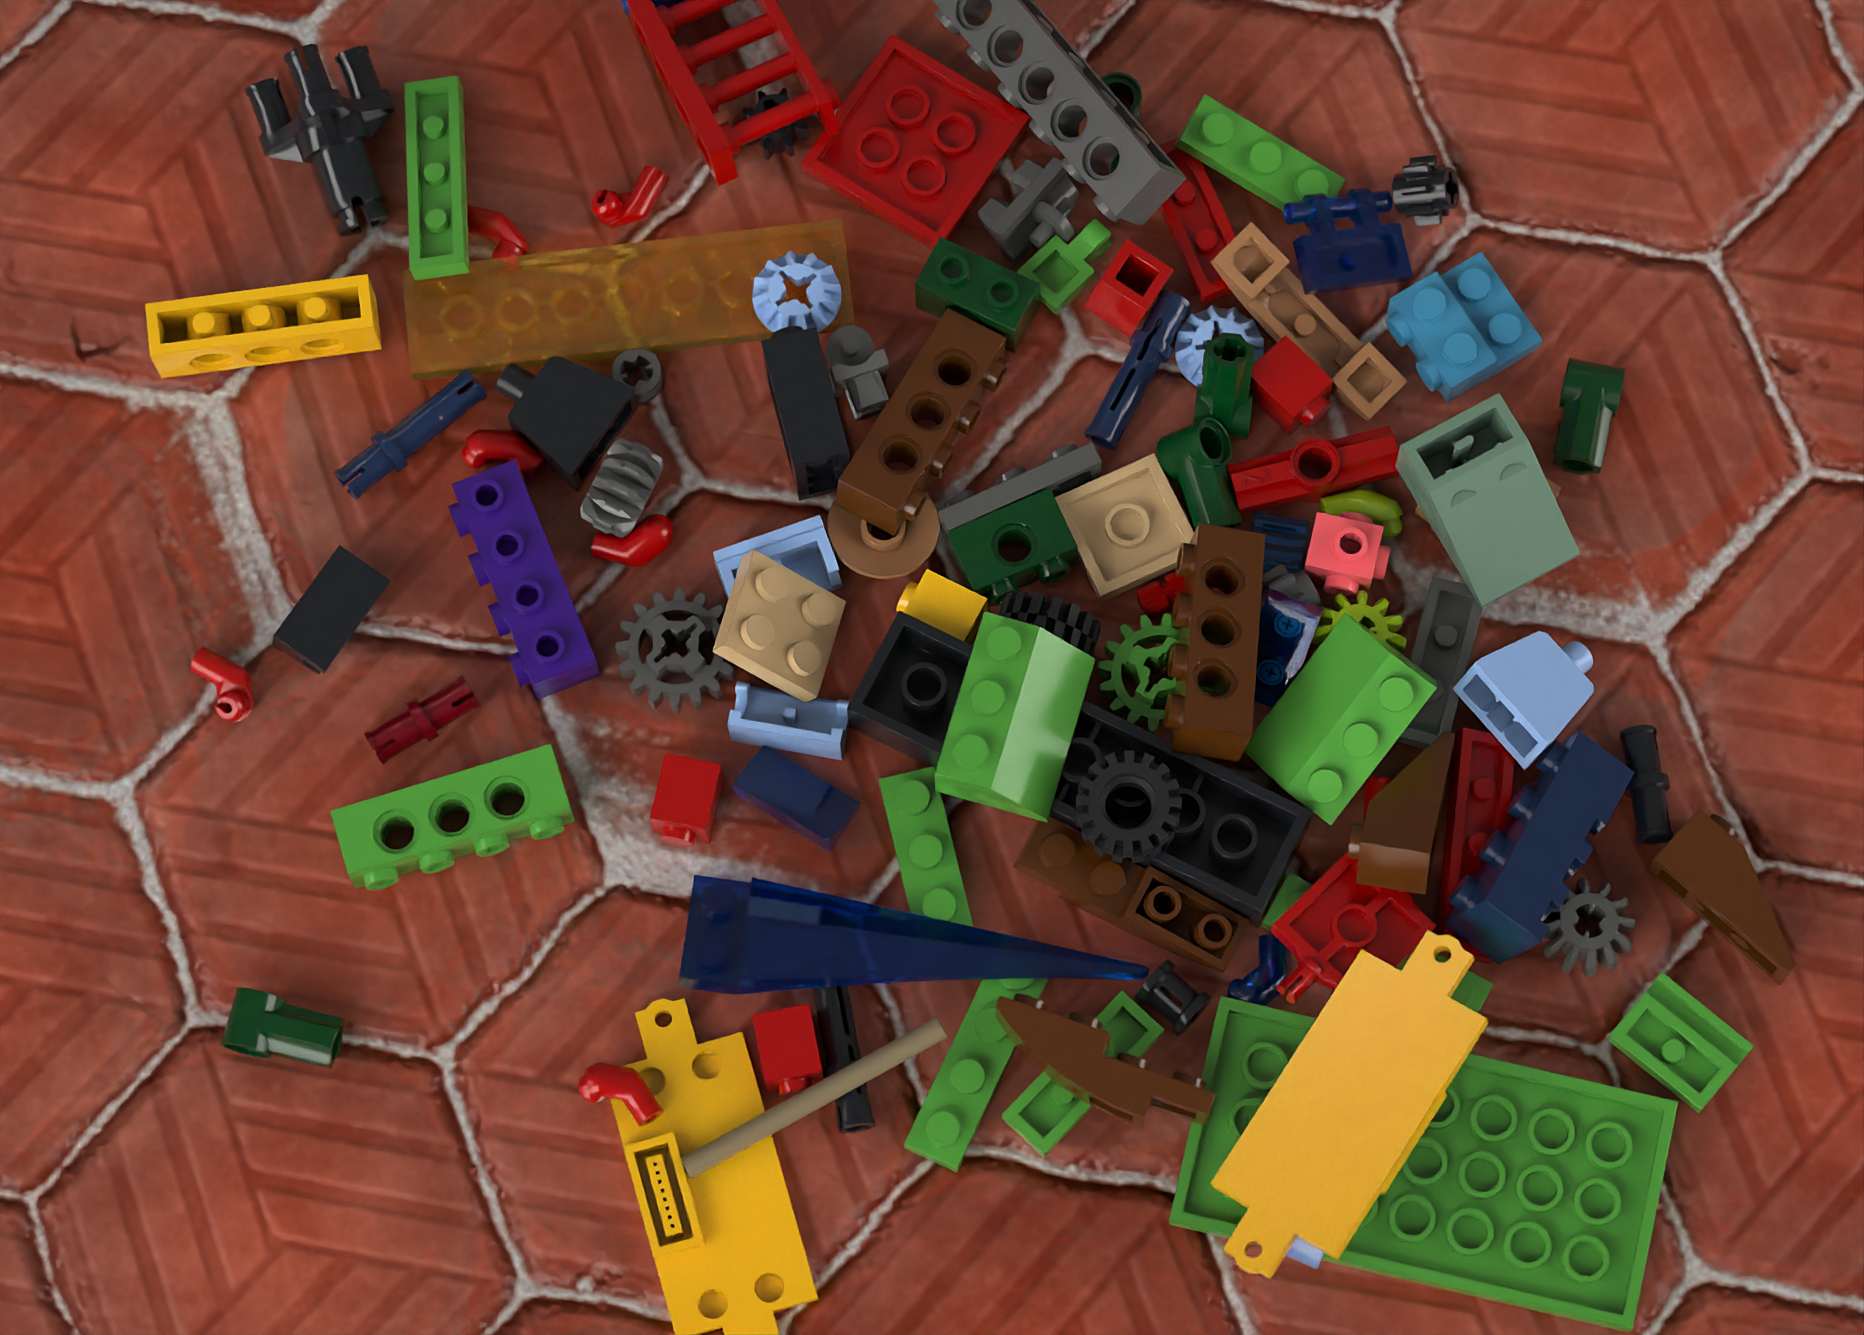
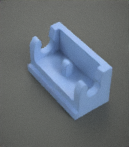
[713,515,842,600]
[727,681,850,760]

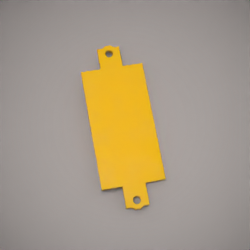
[1211,930,1488,1279]
[610,998,819,1335]

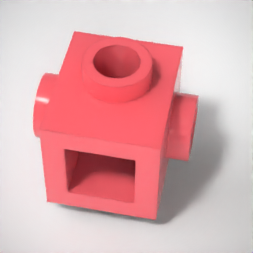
[1304,512,1391,598]

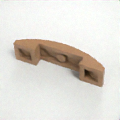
[1211,222,1408,421]

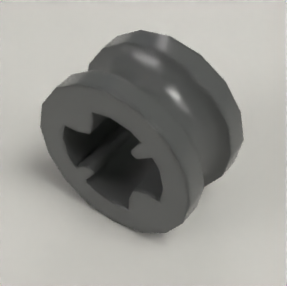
[611,348,663,404]

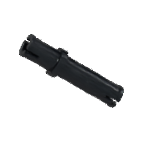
[807,956,875,1134]

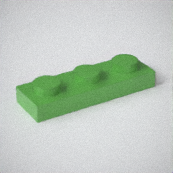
[1174,94,1346,230]
[879,766,974,947]
[1002,990,1164,1158]

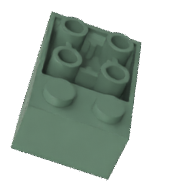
[1395,393,1580,608]

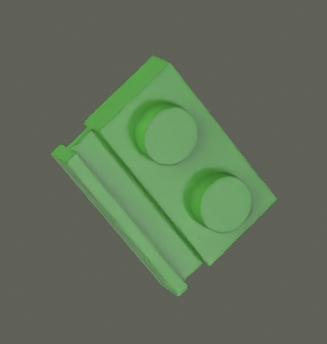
[1607,972,1754,1114]

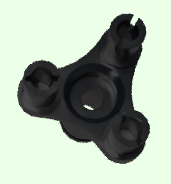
[245,44,395,237]

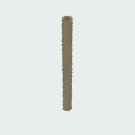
[681,1017,948,1179]

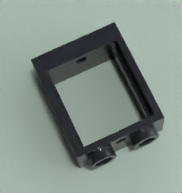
[761,326,850,501]

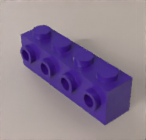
[448,460,601,700]

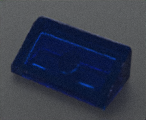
[732,745,861,852]

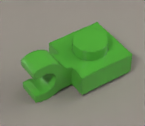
[1017,218,1112,316]

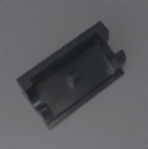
[272,545,391,675]

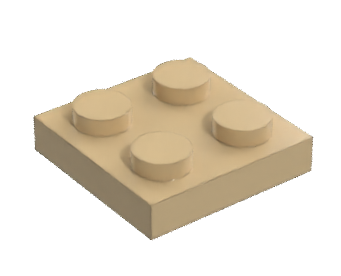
[1055,453,1194,603]
[712,549,846,703]

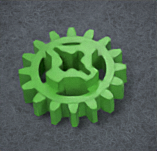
[1098,613,1214,736]

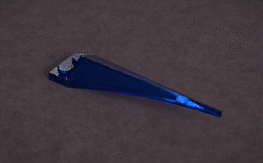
[678,875,1150,995]

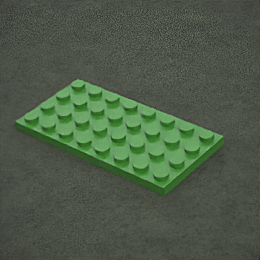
[1169,996,1678,1333]

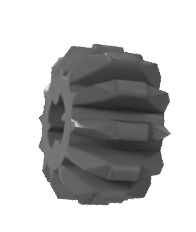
[580,437,663,538]
[1543,877,1637,977]

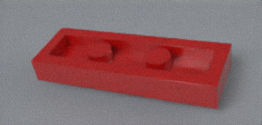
[1158,138,1236,305]

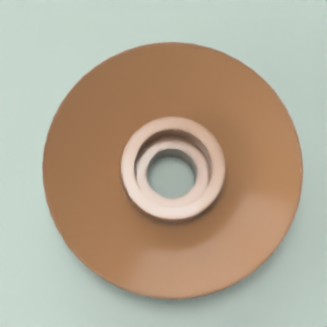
[827,496,940,579]

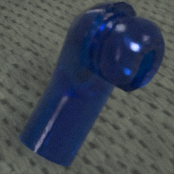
[1227,935,1287,1006]

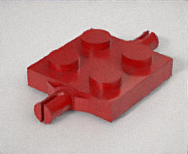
[1270,851,1437,1004]

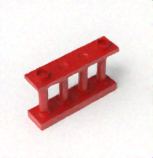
[626,0,841,186]

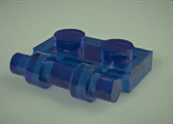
[1284,187,1413,295]

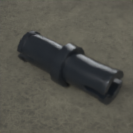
[1620,725,1674,845]

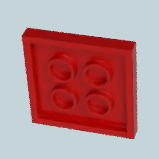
[801,34,1030,250]

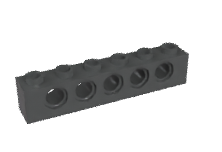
[933,0,1187,226]

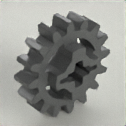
[615,588,735,714]

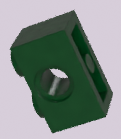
[915,237,1040,354]
[946,488,1078,607]

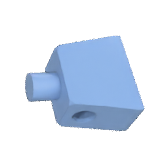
[1452,631,1594,770]

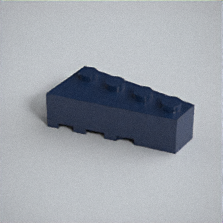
[1443,731,1635,964]

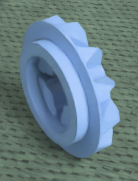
[752,250,841,333]
[1175,305,1264,386]

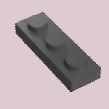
[939,442,1102,543]
[1396,576,1483,749]

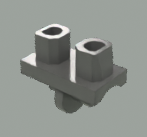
[978,157,1080,265]
[825,325,889,422]

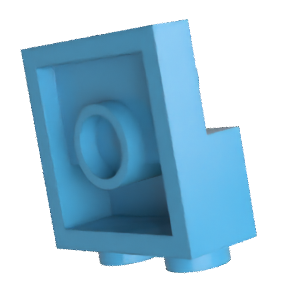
[1385,252,1543,403]

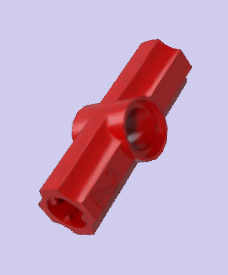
[1226,426,1400,515]

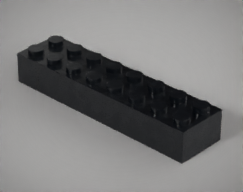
[847,610,1312,928]

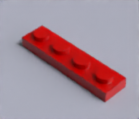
[1436,727,1515,964]

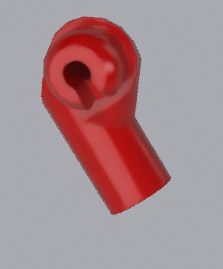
[591,165,669,228]
[467,205,528,270]
[461,429,547,481]
[591,513,674,567]
[190,647,254,722]
[578,1062,664,1127]

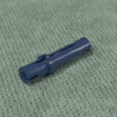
[1084,290,1192,451]
[334,369,487,500]

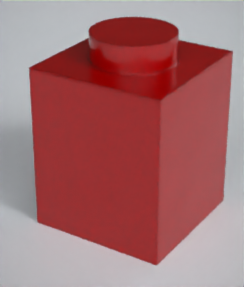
[1083,239,1174,337]
[1250,335,1333,436]
[650,753,725,847]
[752,1003,824,1098]

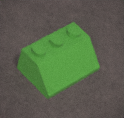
[935,611,1095,822]
[1244,612,1437,825]

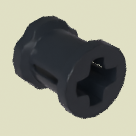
[1135,959,1212,1036]

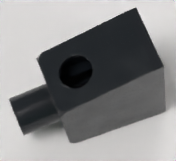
[495,356,638,491]

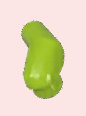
[1320,488,1403,538]

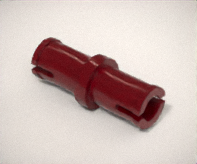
[364,675,481,764]

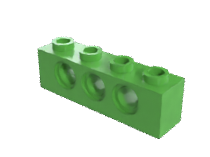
[330,744,575,890]

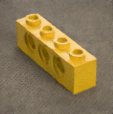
[145,274,382,378]

